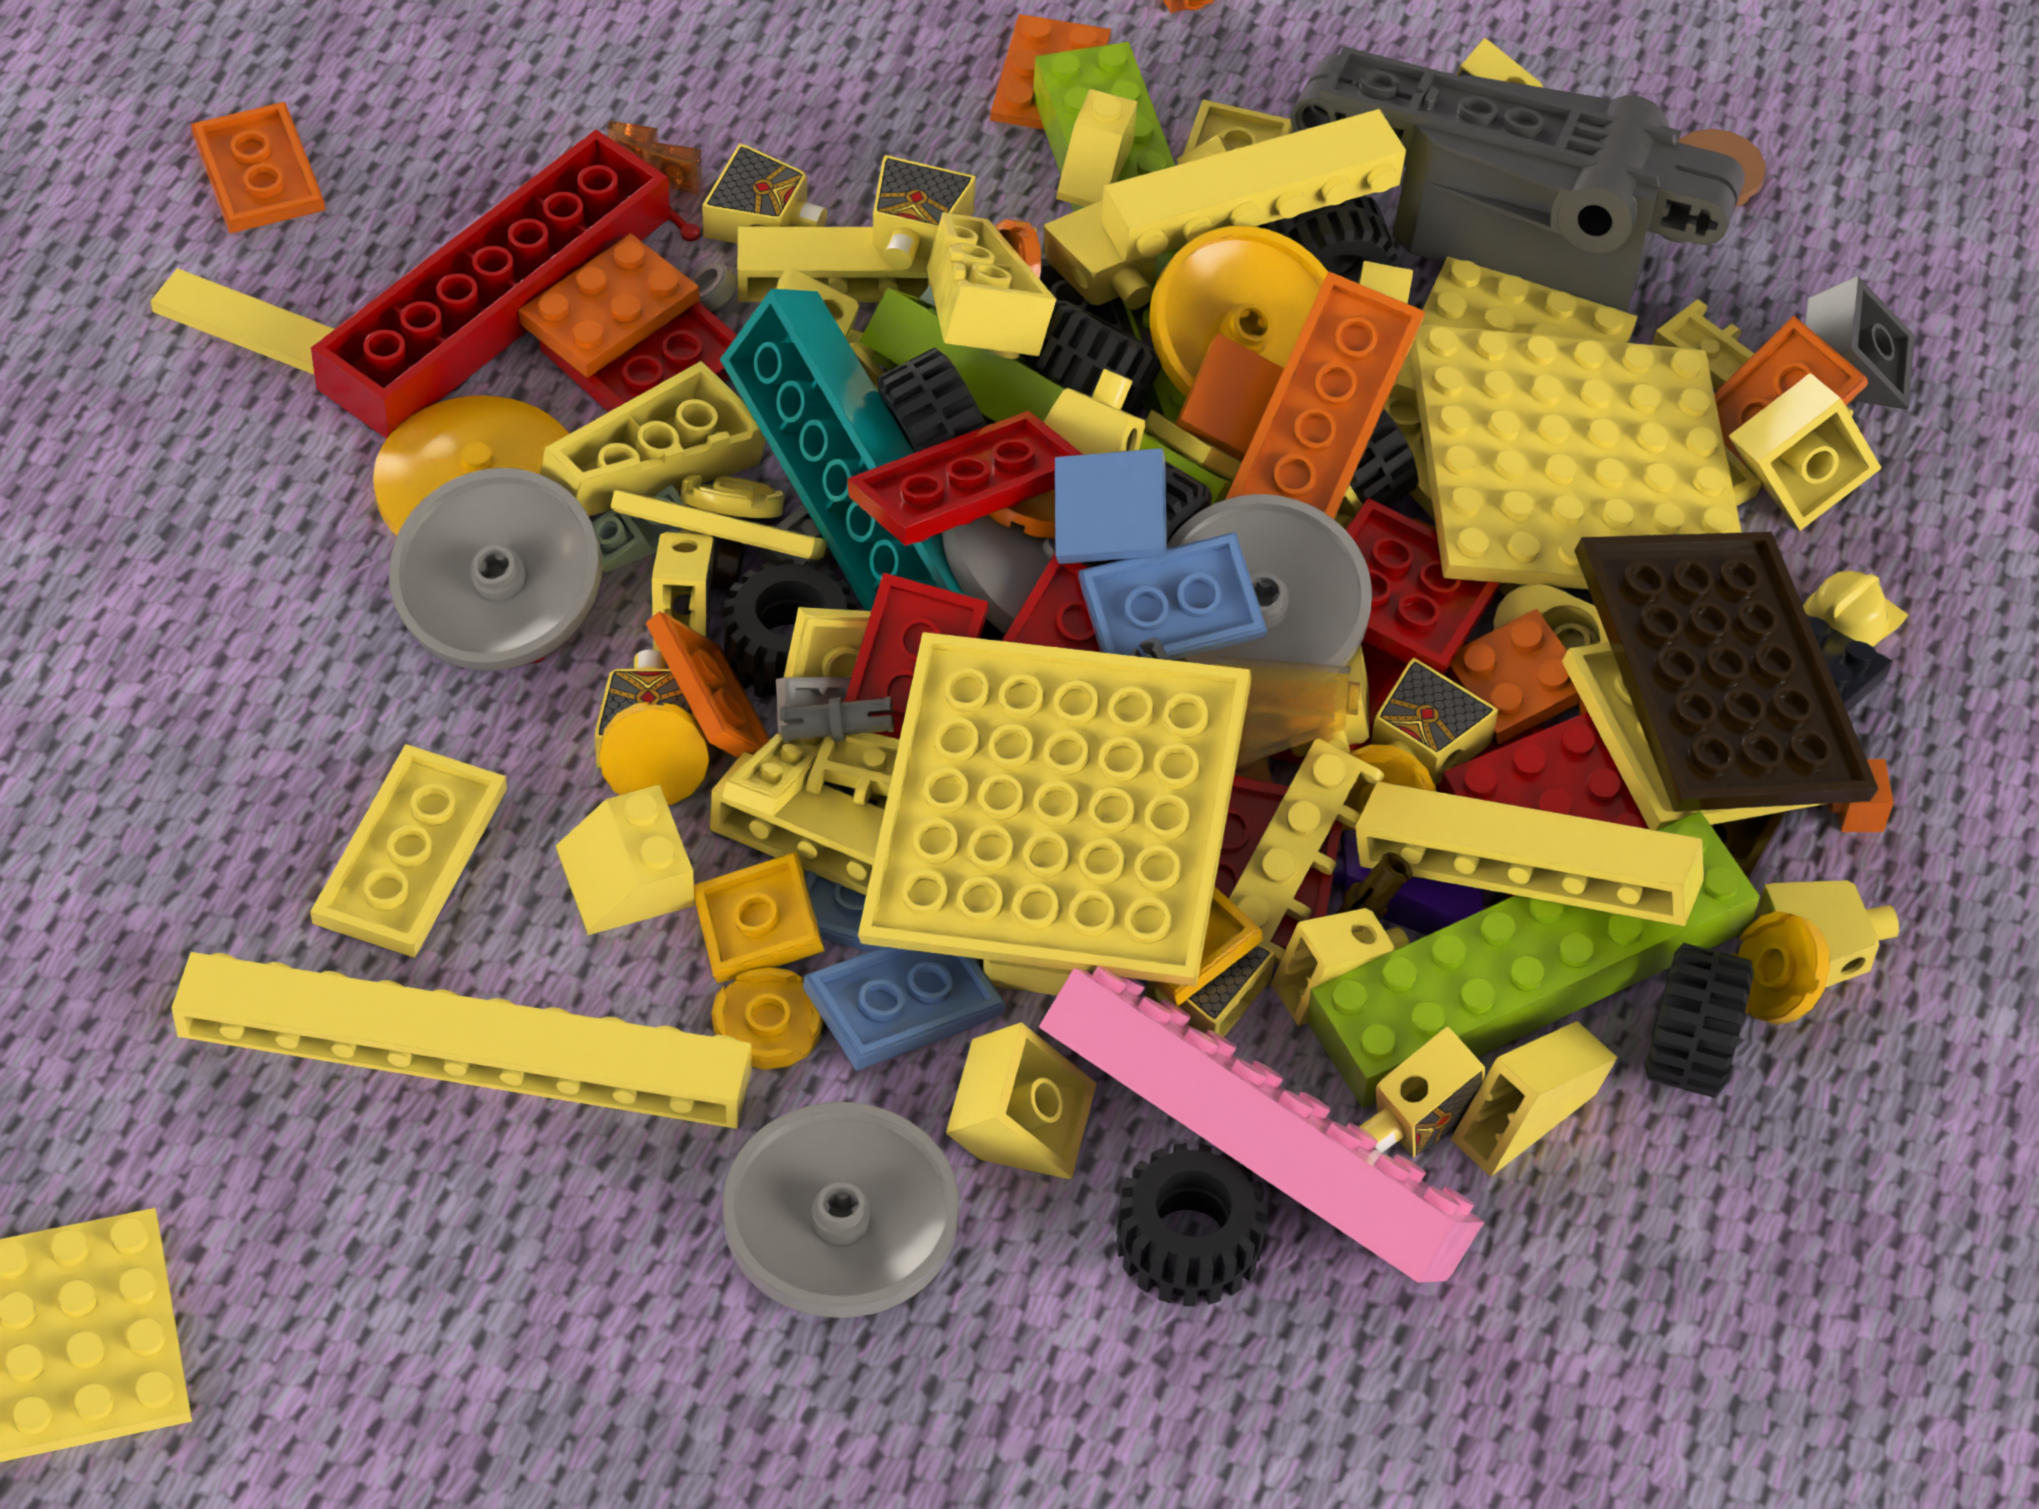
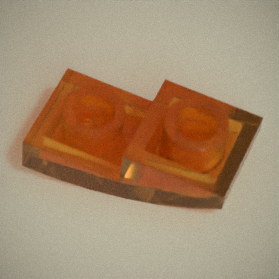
[607,121,702,195]

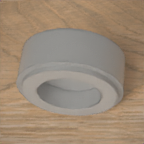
[691,262,737,312]

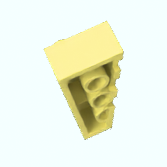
[927,212,1056,359]
[540,361,766,517]

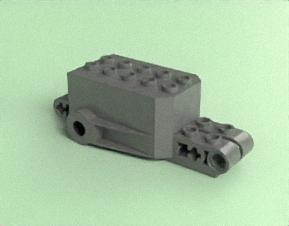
[1290,46,1745,311]

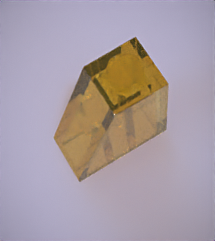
[1215,656,1361,767]

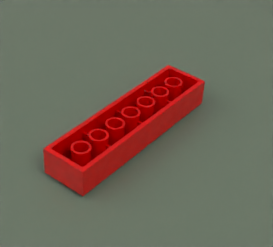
[311,129,670,439]

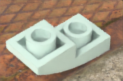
[592,484,686,572]

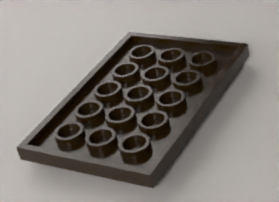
[1574,532,1879,812]

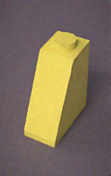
[1450,1021,1618,1177]

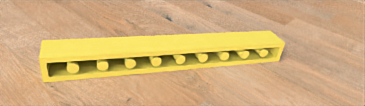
[171,952,752,1129]

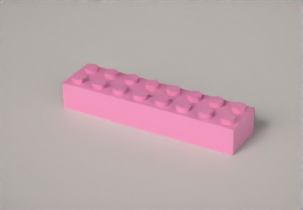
[1039,966,1484,1283]

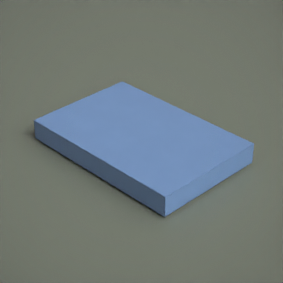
[1078,532,1267,661]
[802,947,1006,1071]

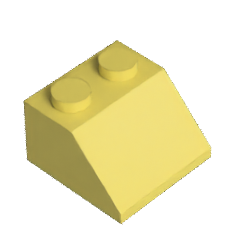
[1729,373,1881,531]
[556,785,695,935]
[946,1022,1097,1179]

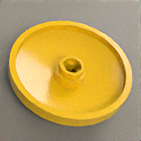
[1149,225,1328,398]
[373,395,569,536]

